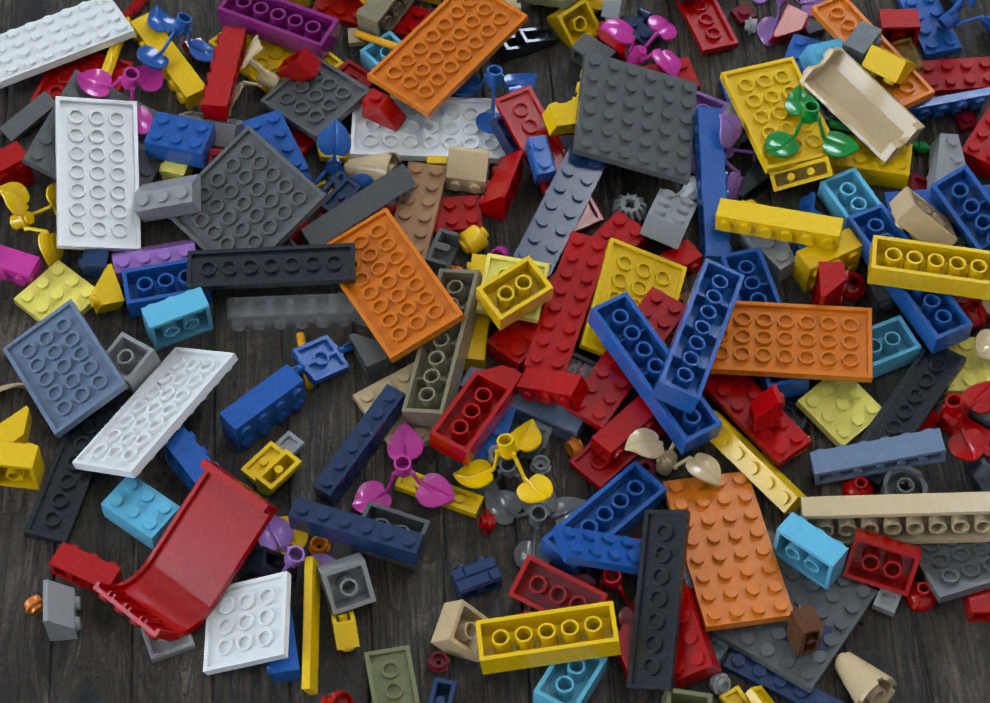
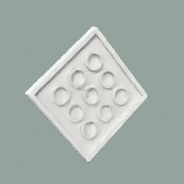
[203,571,291,675]

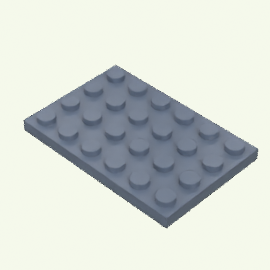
[2,299,129,438]

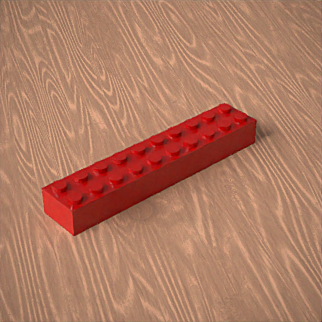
[486,211,650,374]

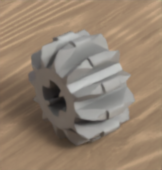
[612,192,647,224]

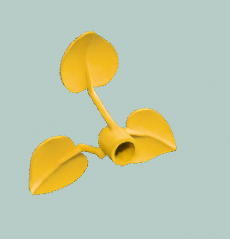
[0,182,64,267]
[453,418,553,504]

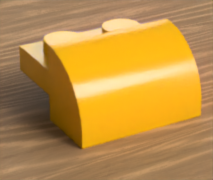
[241,441,302,496]

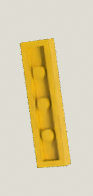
[394,472,484,518]

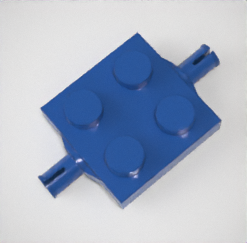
[291,335,353,386]

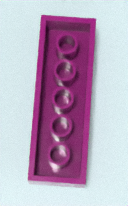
[217,0,340,60]

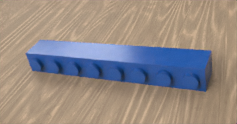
[693,106,732,264]

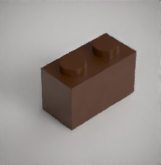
[786,604,824,657]

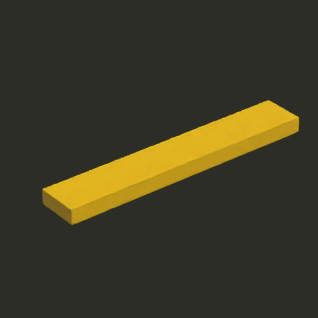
[301,556,321,695]

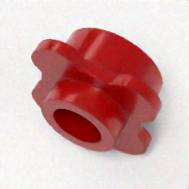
[478,509,496,535]

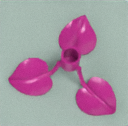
[600,15,681,77]
[76,65,163,135]
[352,422,454,513]

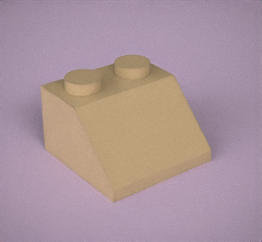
[446,146,490,194]
[431,599,489,662]

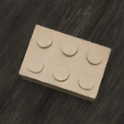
[889,186,958,245]

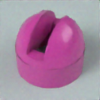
[491,246,509,256]

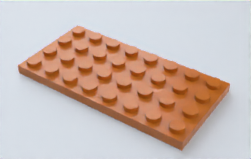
[367,0,528,118]
[326,208,466,363]
[709,301,873,383]
[662,471,793,632]

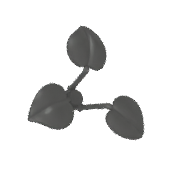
[459,440,558,515]
[485,490,586,569]

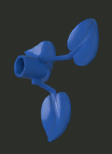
[937,0,990,34]
[137,5,214,70]
[454,65,537,134]
[301,119,374,189]

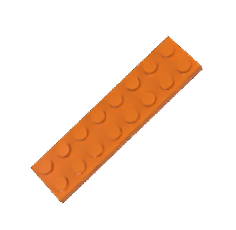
[810,0,935,109]

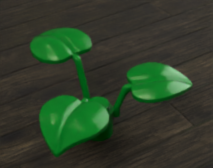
[765,85,860,158]

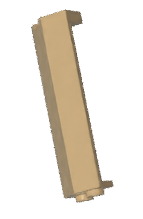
[799,46,925,163]

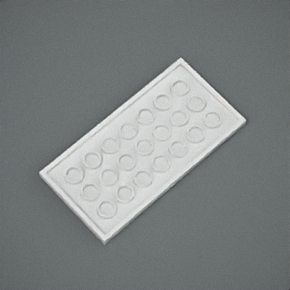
[0,0,136,89]
[350,95,506,164]
[55,96,141,252]
[72,347,238,478]

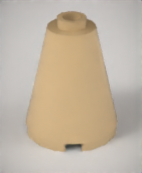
[344,152,401,181]
[834,652,897,703]

